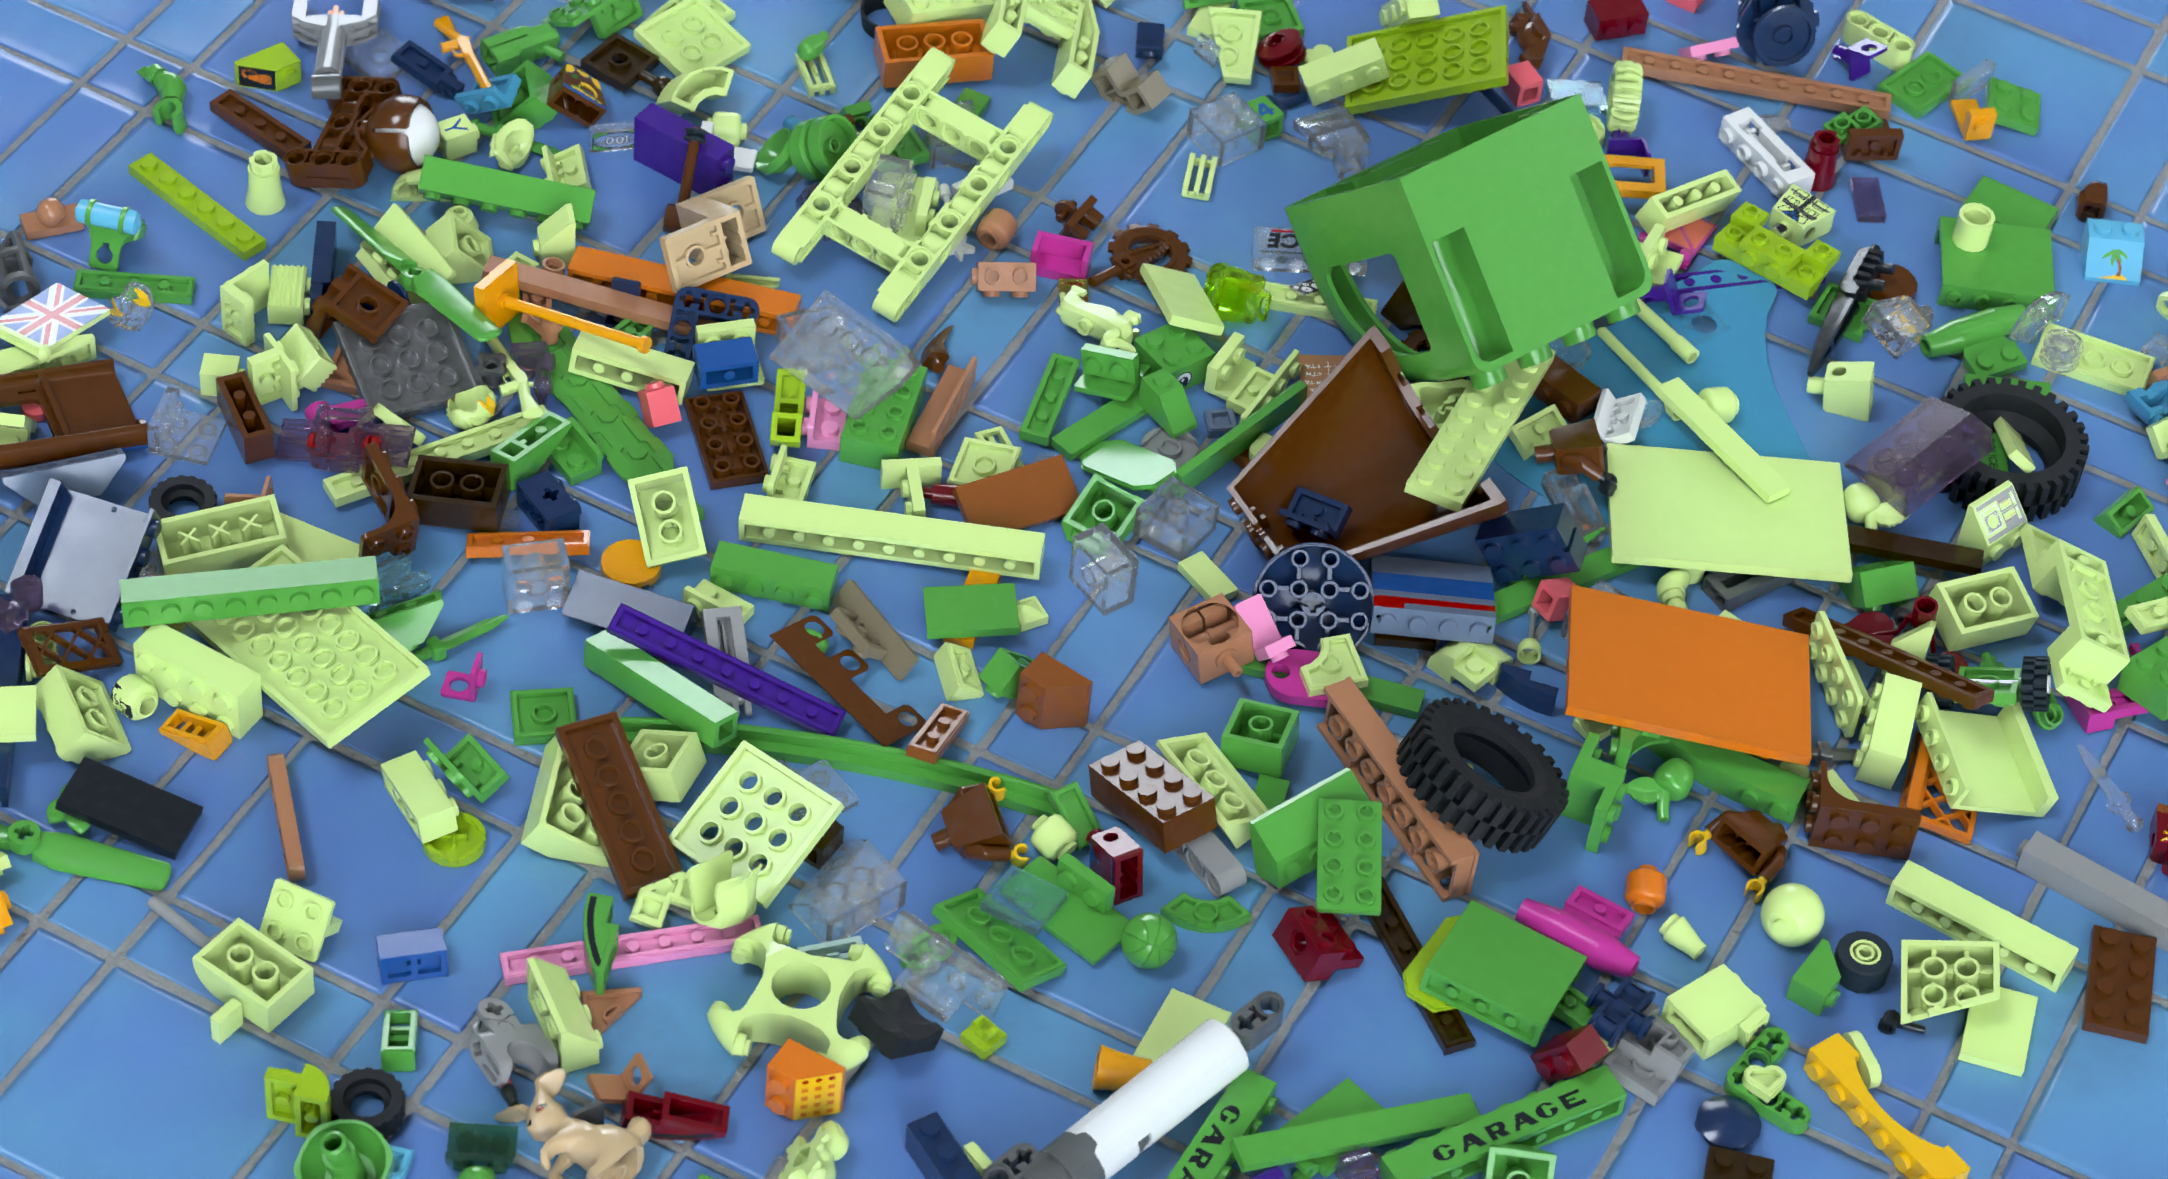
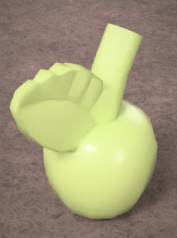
[1843,483,1910,530]

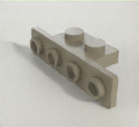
[829,580,919,681]

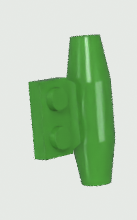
[1919,304,2029,377]

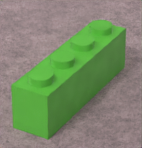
[710,540,839,612]

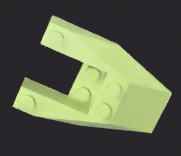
[981,0,1100,99]

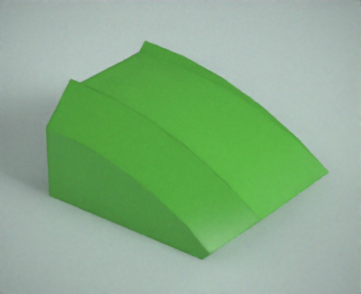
[1061,473,1148,557]

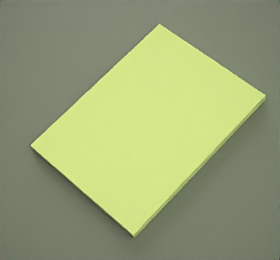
[1605,443,1853,583]

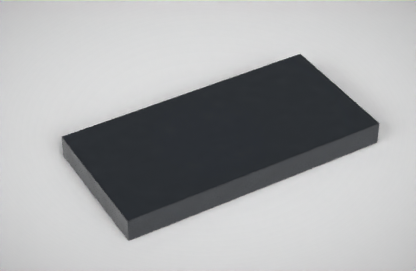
[55,756,204,860]

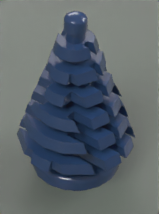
[1736,0,1820,66]

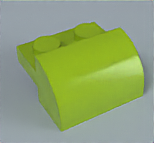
[264,1063,332,1138]

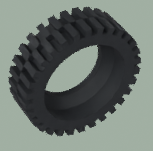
[1923,377,2089,522]
[1396,697,1569,853]

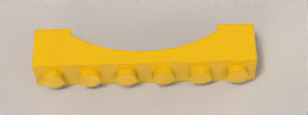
[1803,1033,1971,1179]

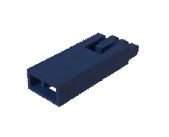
[310,221,337,315]

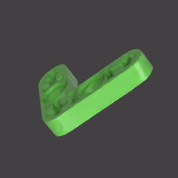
[1724,1027,1811,1135]

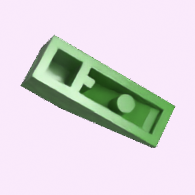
[490,410,572,491]

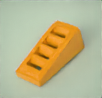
[158,708,233,761]

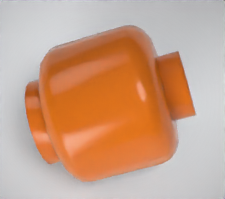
[1624,864,1667,914]

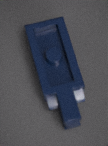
[391,40,465,102]

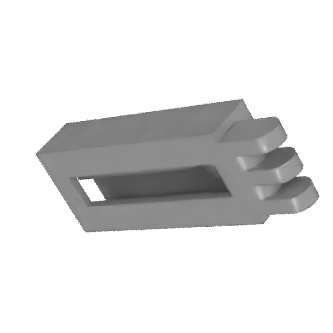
[701,606,752,717]

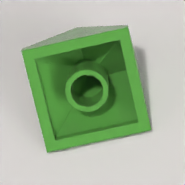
[1482,1144,1557,1179]

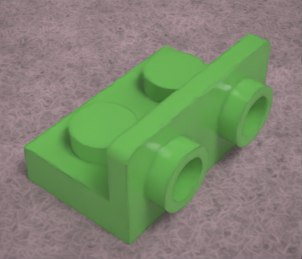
[548,416,604,486]

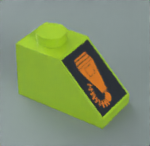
[234,42,302,92]

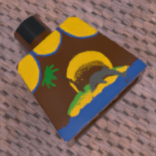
[547,64,607,129]

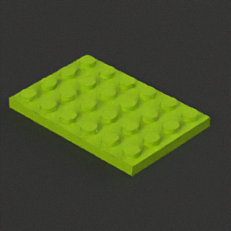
[1345,5,1509,116]

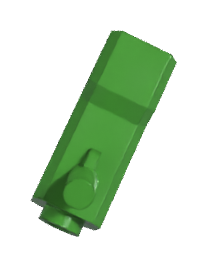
[480,22,566,77]

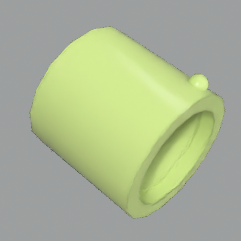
[1952,203,1995,252]

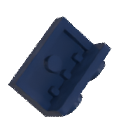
[1278,486,1353,541]

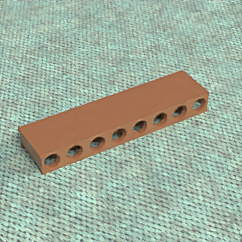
[1317,677,1480,903]

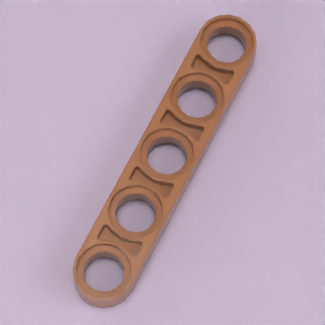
[267,753,305,882]

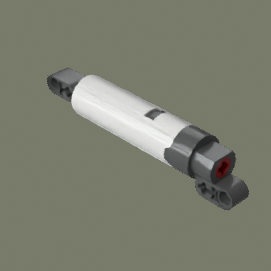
[983,991,1285,1179]

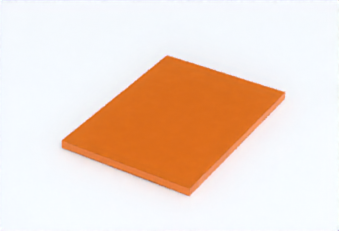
[1565,585,1812,766]

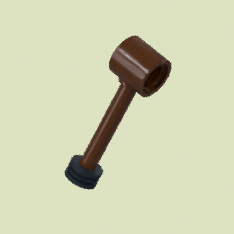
[663,126,708,233]

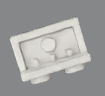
[1593,388,1647,445]

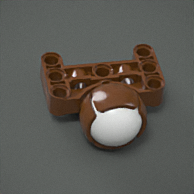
[283,76,440,189]

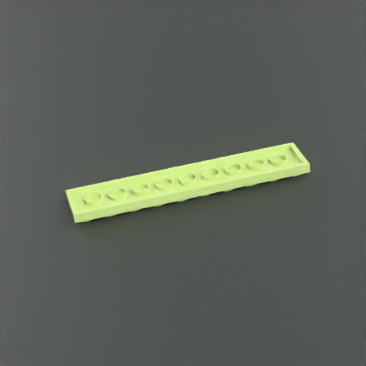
[1404,349,1556,512]

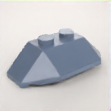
[0,448,126,506]

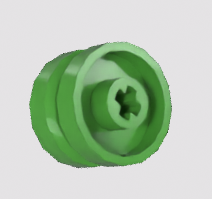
[789,113,858,181]

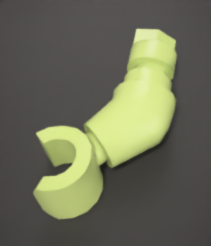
[1656,568,1705,609]

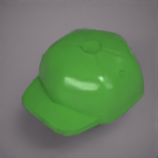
[293,1120,394,1179]

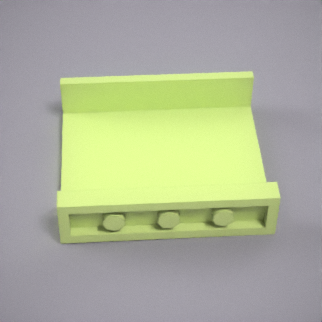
[1915,692,2059,817]

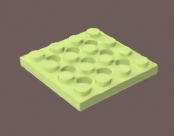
[668,740,845,909]

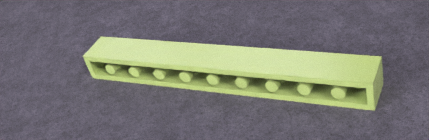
[738,493,1045,580]

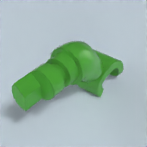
[136,64,187,134]

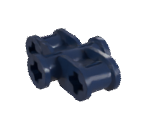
[1585,975,1656,1049]

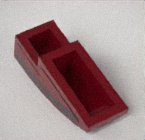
[619,1091,730,1141]

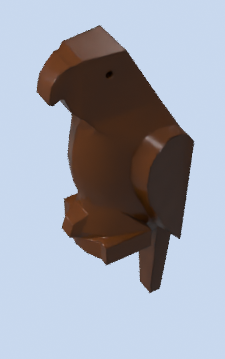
[1509,1,1552,69]

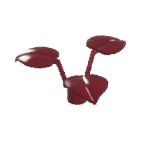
[1844,588,1968,674]

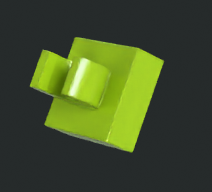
[960,1014,1007,1060]

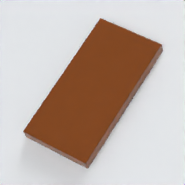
[952,454,1079,530]

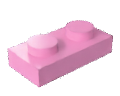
[1678,37,1740,60]

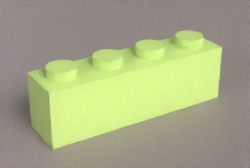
[1635,169,1742,234]
[568,331,695,405]

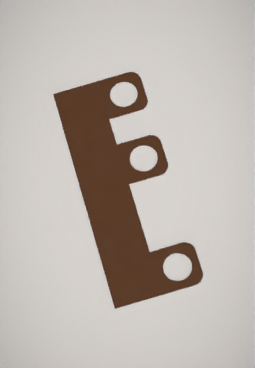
[769,615,926,747]

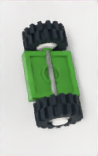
[1924,653,2051,712]

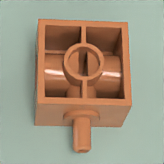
[1168,593,1255,685]

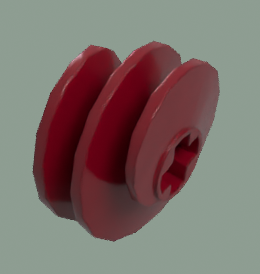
[1256,28,1306,69]

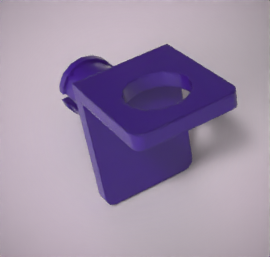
[1832,38,1887,81]
[1606,128,1651,177]
[1640,268,1708,315]

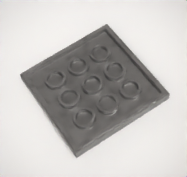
[332,302,482,425]

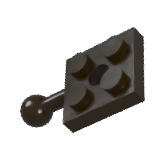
[580,33,672,97]

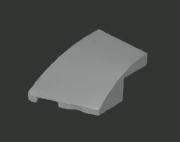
[1601,1002,1695,1107]

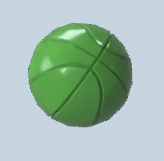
[1121,912,1178,970]

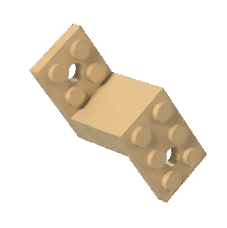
[659,175,767,294]

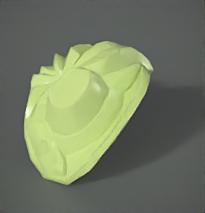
[489,119,535,171]

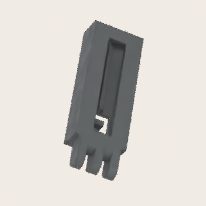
[1701,571,1795,612]

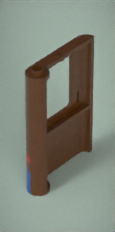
[0,358,150,471]

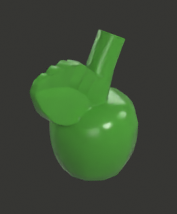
[1626,757,1695,822]

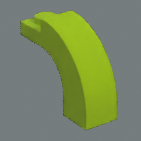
[770,368,807,448]

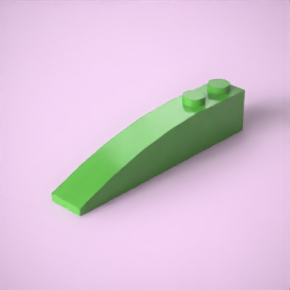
[1647,739,1810,825]

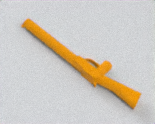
[434,15,492,89]

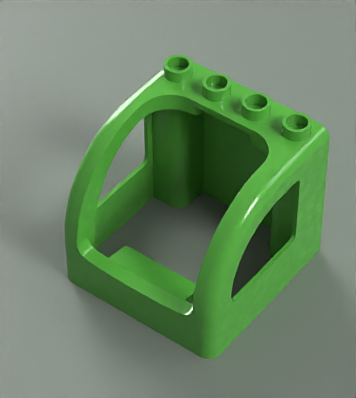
[1284,93,1652,391]

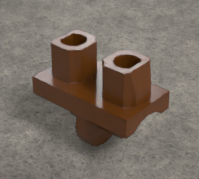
[1054,195,1105,240]

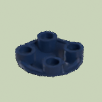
[1694,1095,1762,1151]

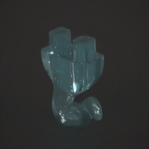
[357,551,432,614]

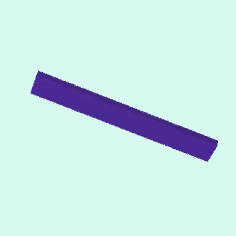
[607,603,846,736]

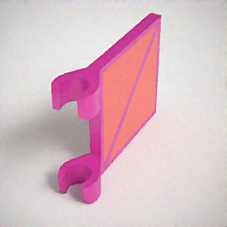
[1638,219,1717,270]

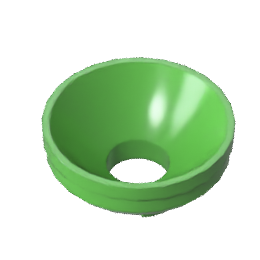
[755,128,793,175]

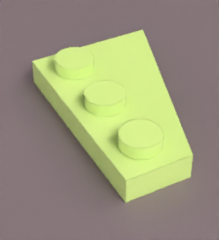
[1208,6,1262,85]

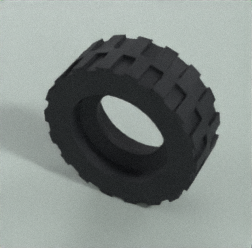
[148,475,217,519]
[330,1067,405,1140]

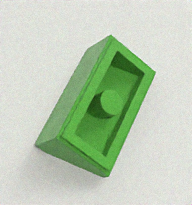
[2093,485,2155,538]

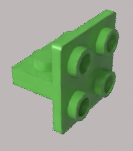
[1074,343,1151,401]

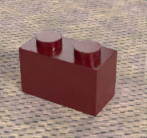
[1584,0,1649,41]
[1530,1024,1609,1084]

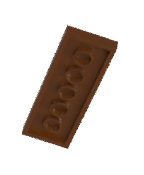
[554,711,682,901]

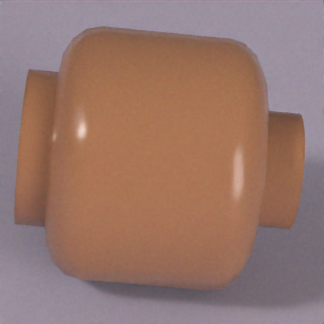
[976,208,1018,250]

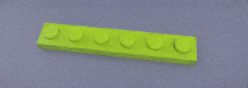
[128,152,266,261]

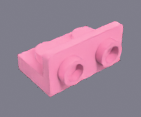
[802,386,848,451]

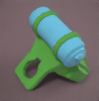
[75,198,147,272]

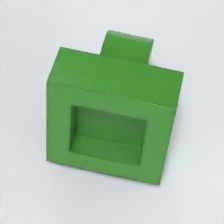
[838,100,872,129]

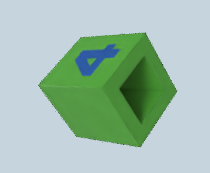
[1240,95,1285,144]

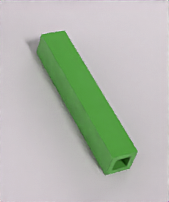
[584,629,738,749]

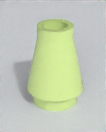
[1659,913,1707,960]

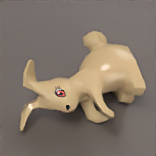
[494,1068,651,1179]

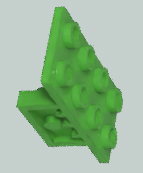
[541,0,644,39]
[1316,798,1382,916]
[998,852,1129,965]

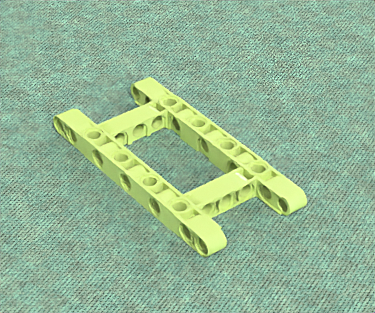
[771,47,1054,323]

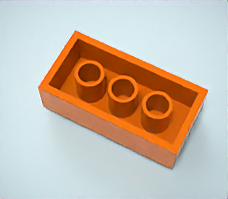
[873,18,994,88]

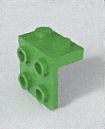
[423,733,511,804]

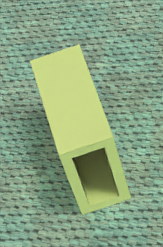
[1661,963,1767,1060]

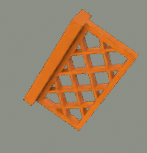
[1898,729,1978,845]

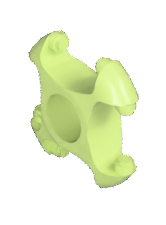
[707,922,893,1072]

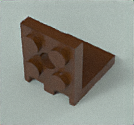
[305,263,409,344]

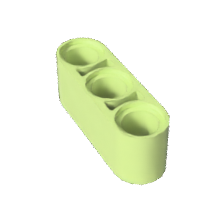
[1842,10,1915,71]

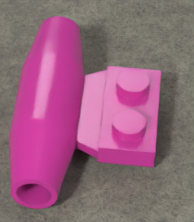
[1515,885,1641,979]

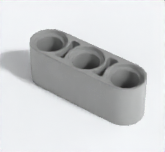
[1173,831,1247,898]

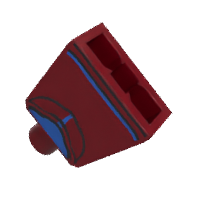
[1086,827,1143,906]

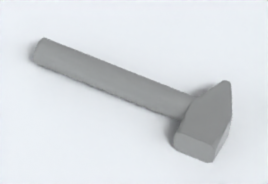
[147,896,223,950]

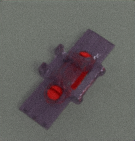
[275,404,416,473]

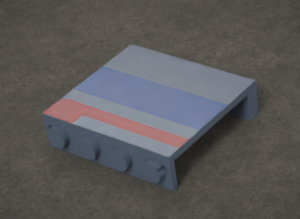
[1368,555,1496,645]

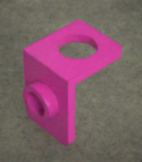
[440,652,487,703]

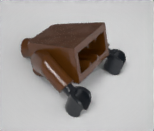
[1534,419,1617,497]

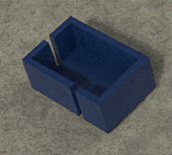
[1475,503,1588,584]

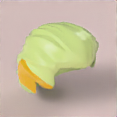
[446,385,497,430]

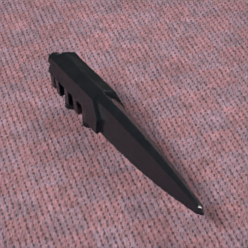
[1807,244,1895,377]

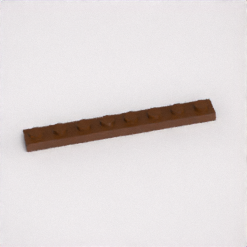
[1782,607,1995,710]

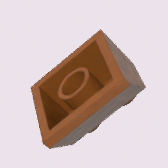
[1016,652,1093,729]

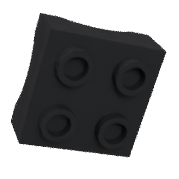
[848,988,945,1060]

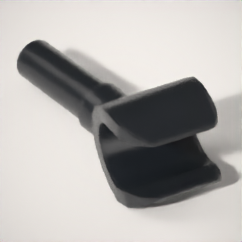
[1878,1009,1925,1035]

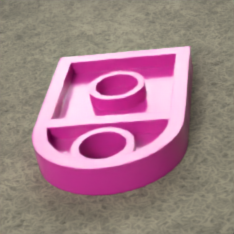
[1264,649,1328,708]

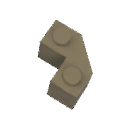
[1091,53,1171,115]

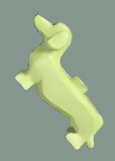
[1056,285,1141,353]

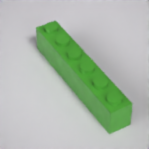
[418,155,596,231]

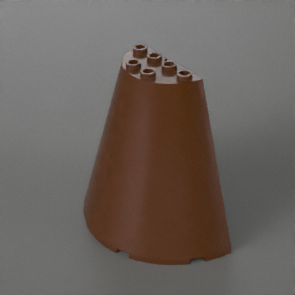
[1227,326,1509,562]

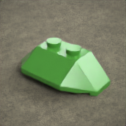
[366,590,444,651]

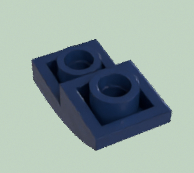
[1496,663,1559,717]

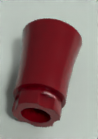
[1804,129,1840,192]

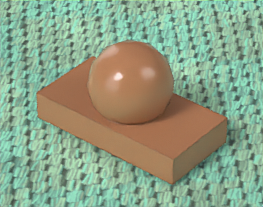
[19,198,84,241]

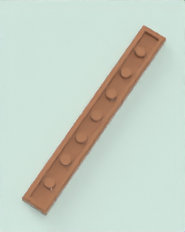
[481,255,715,336]

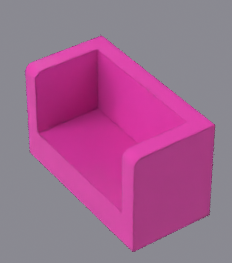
[1030,230,1094,286]

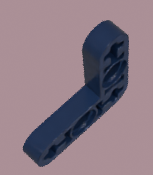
[664,287,759,360]

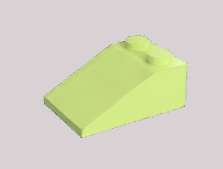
[627,466,707,568]

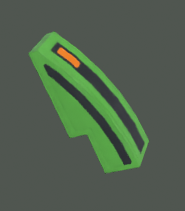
[583,892,619,996]

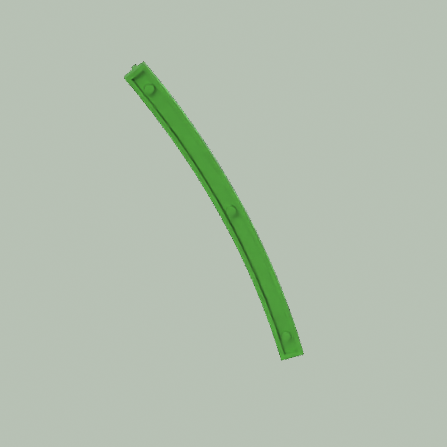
[619,717,1056,817]

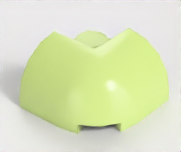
[1426,641,1513,693]

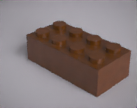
[1088,740,1217,854]

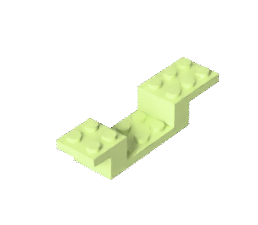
[2020,523,2130,713]

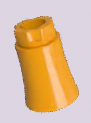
[1091,1044,1153,1091]

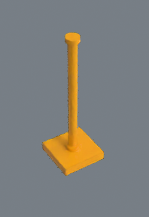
[473,258,652,354]

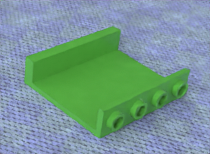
[1934,216,2055,319]
[1419,899,1587,1048]

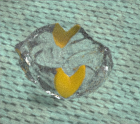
[107,281,154,332]

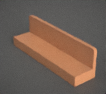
[906,356,977,457]

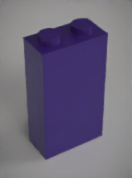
[633,102,735,194]

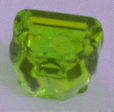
[1203,262,1272,325]

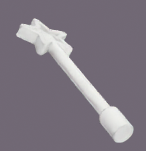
[938,183,975,262]

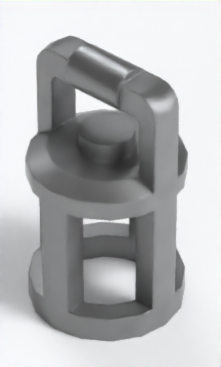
[0,230,41,306]

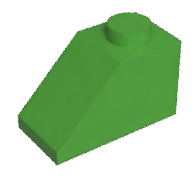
[1138,367,1197,439]
[978,647,1033,700]
[1786,938,1841,1017]

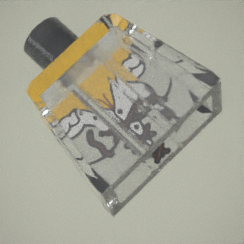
[1861,295,1934,360]

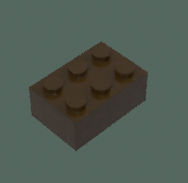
[406,455,511,532]

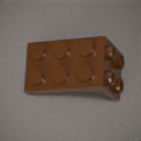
[358,441,420,567]
[1803,761,1921,860]

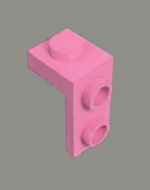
[1234,594,1296,663]

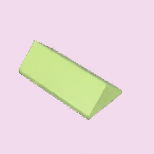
[1156,732,1269,849]

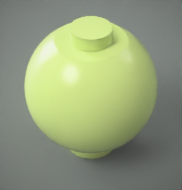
[1760,883,1825,947]

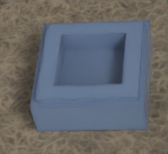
[1203,409,1237,438]

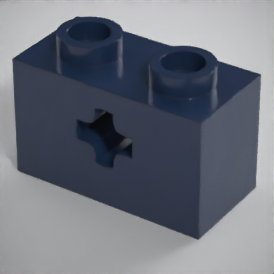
[517,470,582,531]

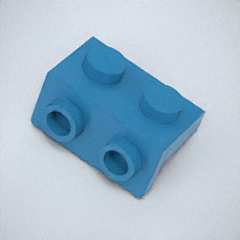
[454,73,522,115]

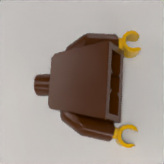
[931,776,1030,868]
[1688,810,1788,903]

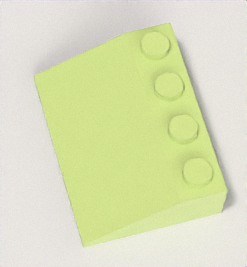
[520,736,609,867]

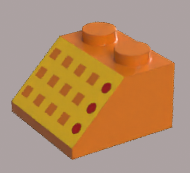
[765,1038,846,1121]

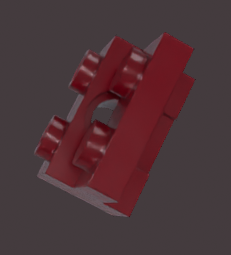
[1272,906,1364,982]

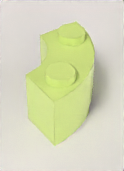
[656,66,734,115]

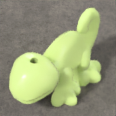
[778,1120,849,1179]

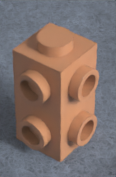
[971,262,1036,298]

